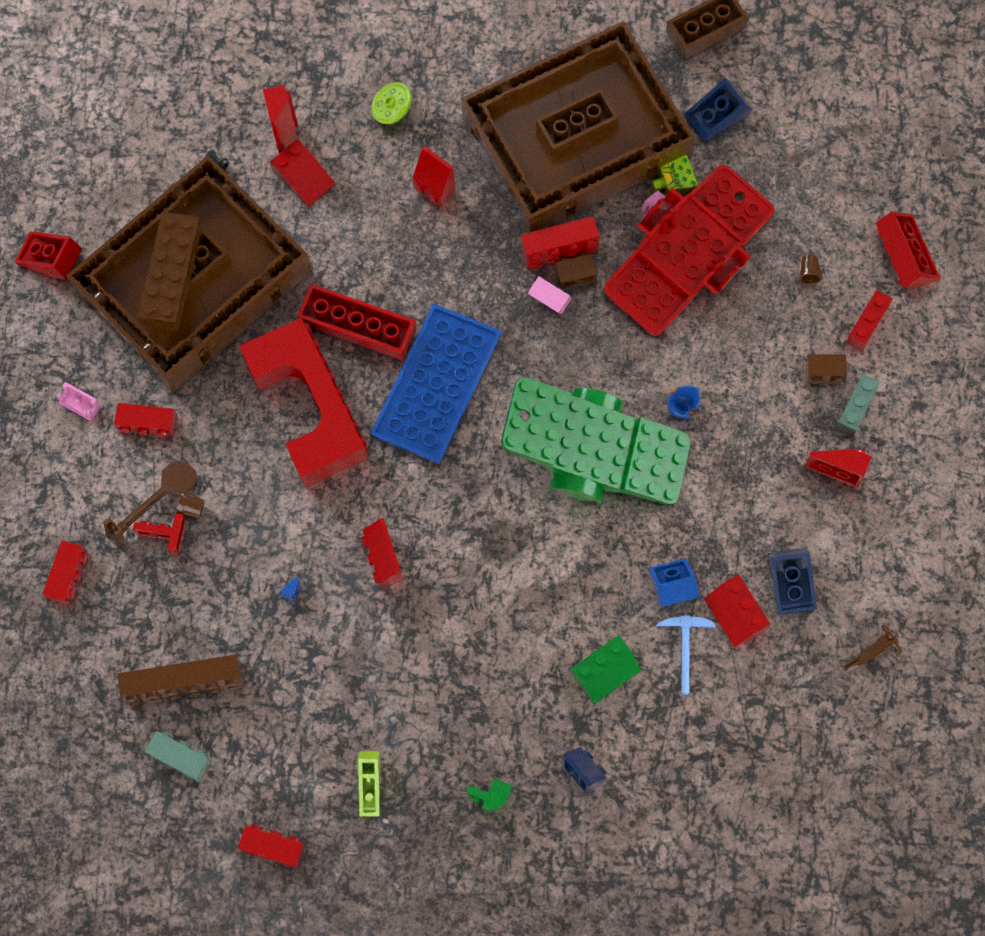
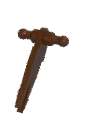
[844,623,903,672]

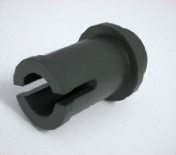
[206,149,229,170]

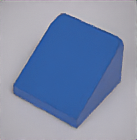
[279,577,301,601]

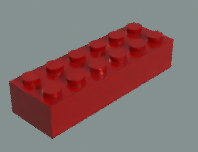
[297,284,417,361]

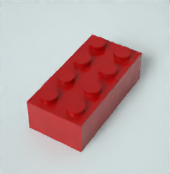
[521,216,599,269]

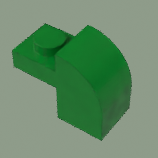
[466,778,513,812]

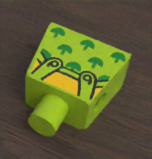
[652,155,698,196]

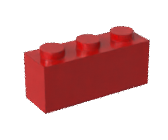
[846,290,893,352]
[114,403,177,438]
[42,540,88,605]
[237,824,305,869]

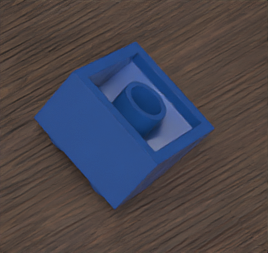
[649,558,699,607]

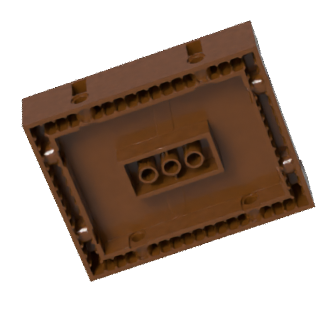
[461,21,695,233]
[66,156,312,393]

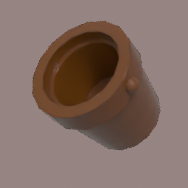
[798,255,823,285]
[176,491,205,518]

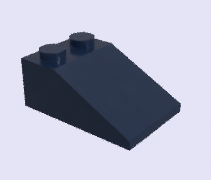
[684,78,753,142]
[768,548,817,615]
[562,747,607,796]

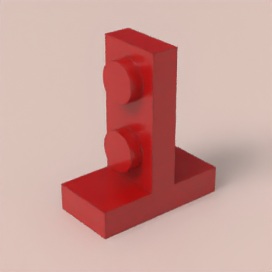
[133,513,186,556]

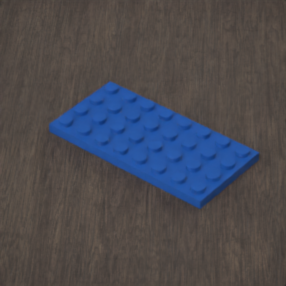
[370,303,502,465]

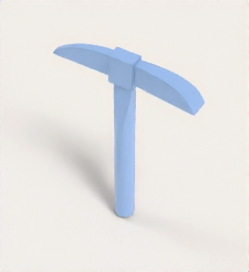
[657,616,716,695]

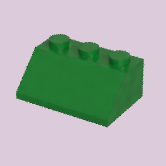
[571,635,642,705]

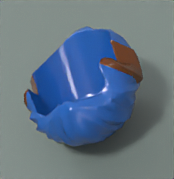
[667,385,701,418]

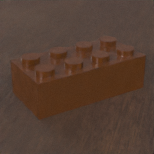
[666,0,748,60]

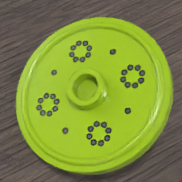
[371,82,412,124]

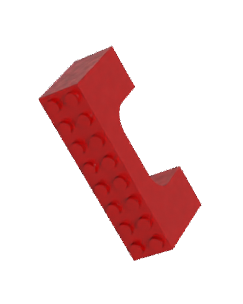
[239,318,369,488]

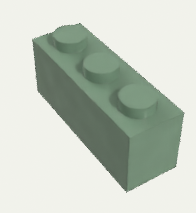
[836,374,880,437]
[144,731,211,782]

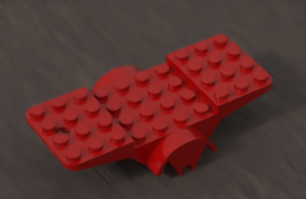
[604,165,775,336]

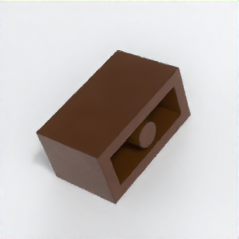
[555,254,597,289]
[806,354,847,385]

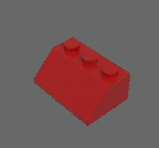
[361,518,403,588]
[704,574,770,648]

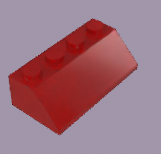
[263,85,299,153]
[875,211,941,289]

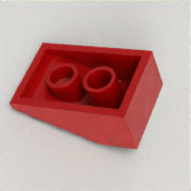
[270,139,336,207]
[412,146,456,206]
[14,231,83,280]
[804,449,872,488]

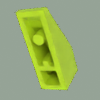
[358,751,380,816]

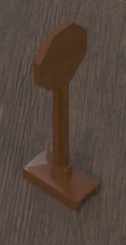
[103,462,196,550]

